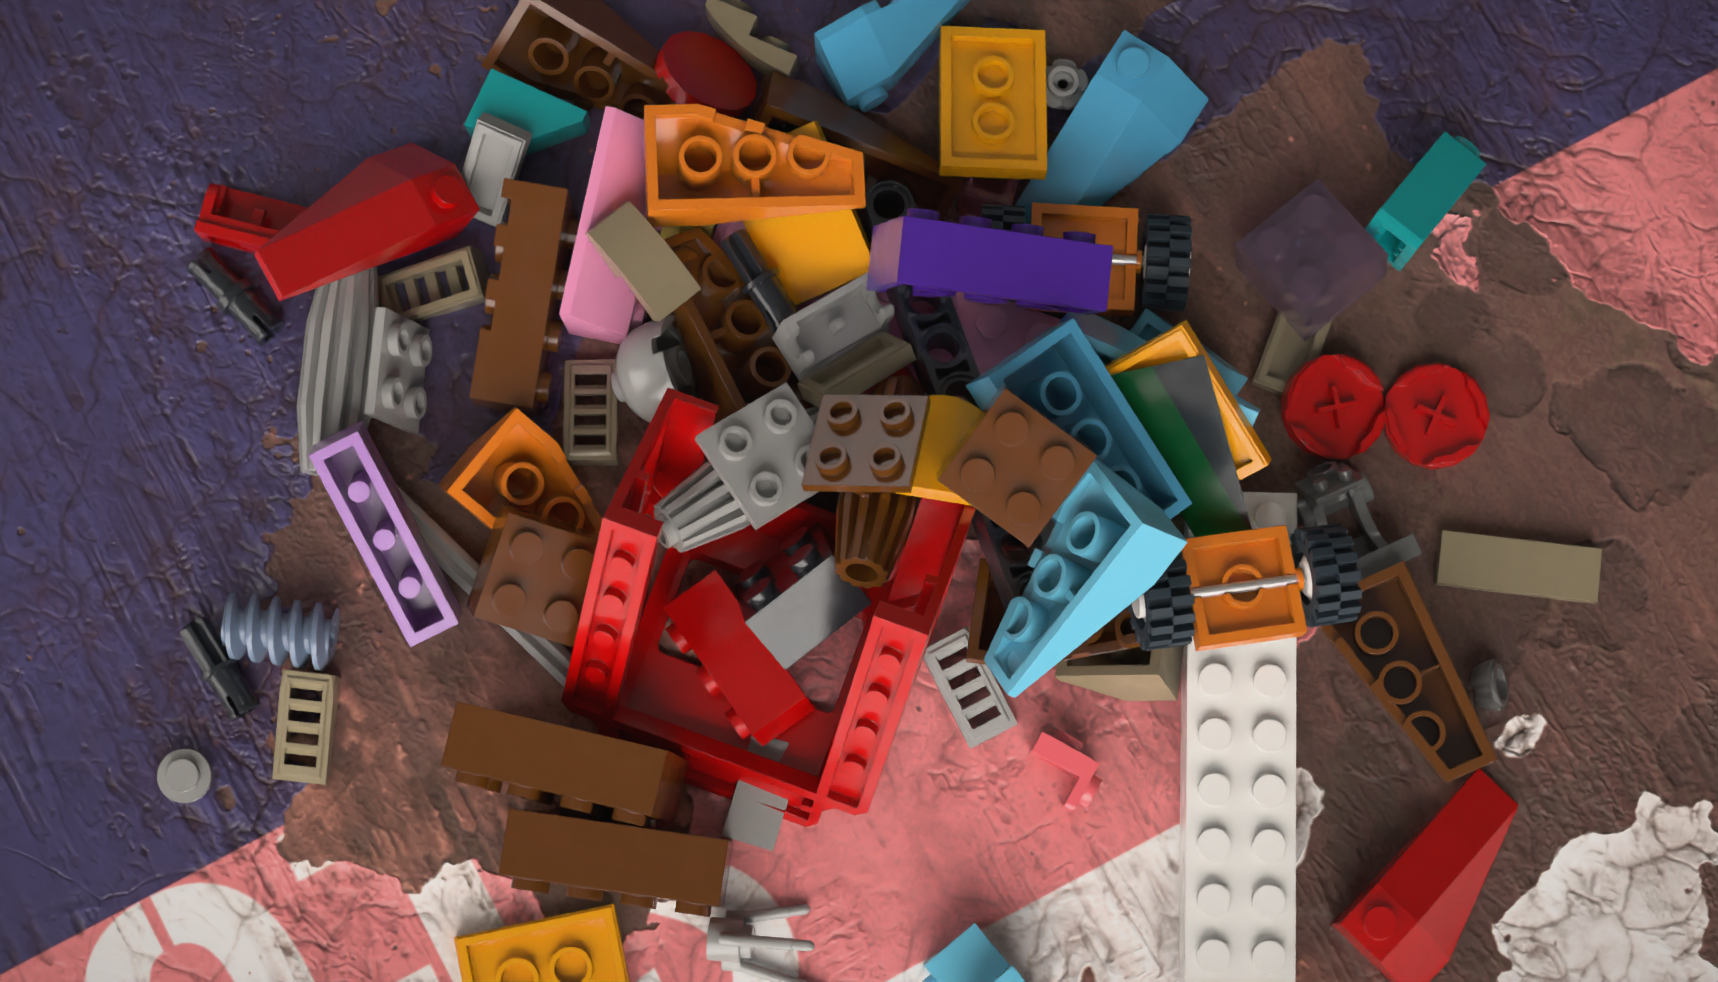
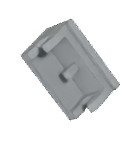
[772,272,894,381]

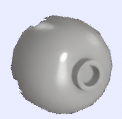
[611,314,704,422]

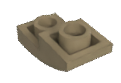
[705,0,798,79]
[585,201,701,322]

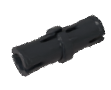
[187,247,285,346]

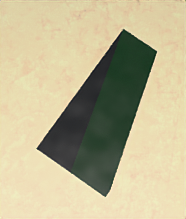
[1111,355,1252,537]

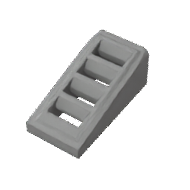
[923,627,1018,749]

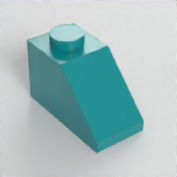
[464,68,591,156]

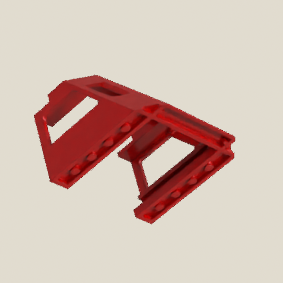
[561,388,976,827]

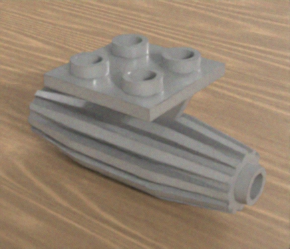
[296,267,432,476]
[654,382,819,552]

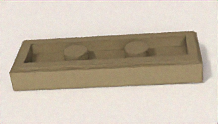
[1434,530,1602,604]

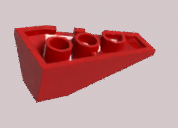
[254,143,480,301]
[1331,768,1519,982]

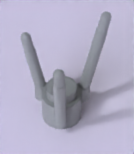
[706,904,814,982]

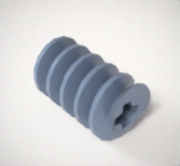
[221,590,340,672]

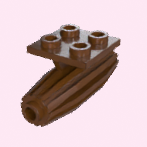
[801,375,931,588]

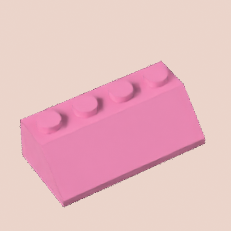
[559,106,662,345]

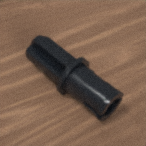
[721,229,799,334]
[180,617,261,722]

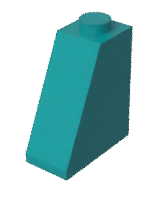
[1359,132,1487,272]

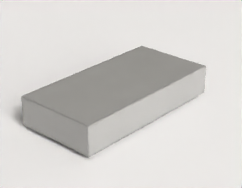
[461,112,533,227]
[721,735,789,851]

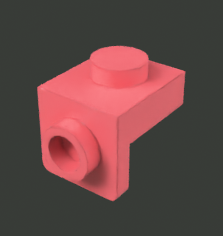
[1029,729,1102,813]

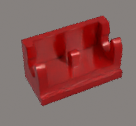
[194,183,309,254]

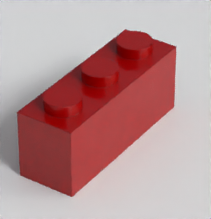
[663,570,815,747]

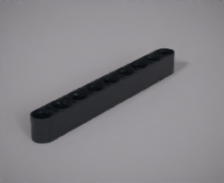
[861,180,1045,612]

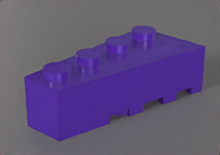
[866,208,1113,315]

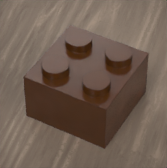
[937,384,1097,547]
[466,503,599,647]

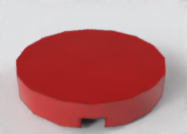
[655,31,757,119]
[1281,354,1387,460]
[1383,362,1490,470]

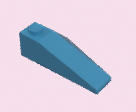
[814,0,970,112]
[1015,30,1209,224]

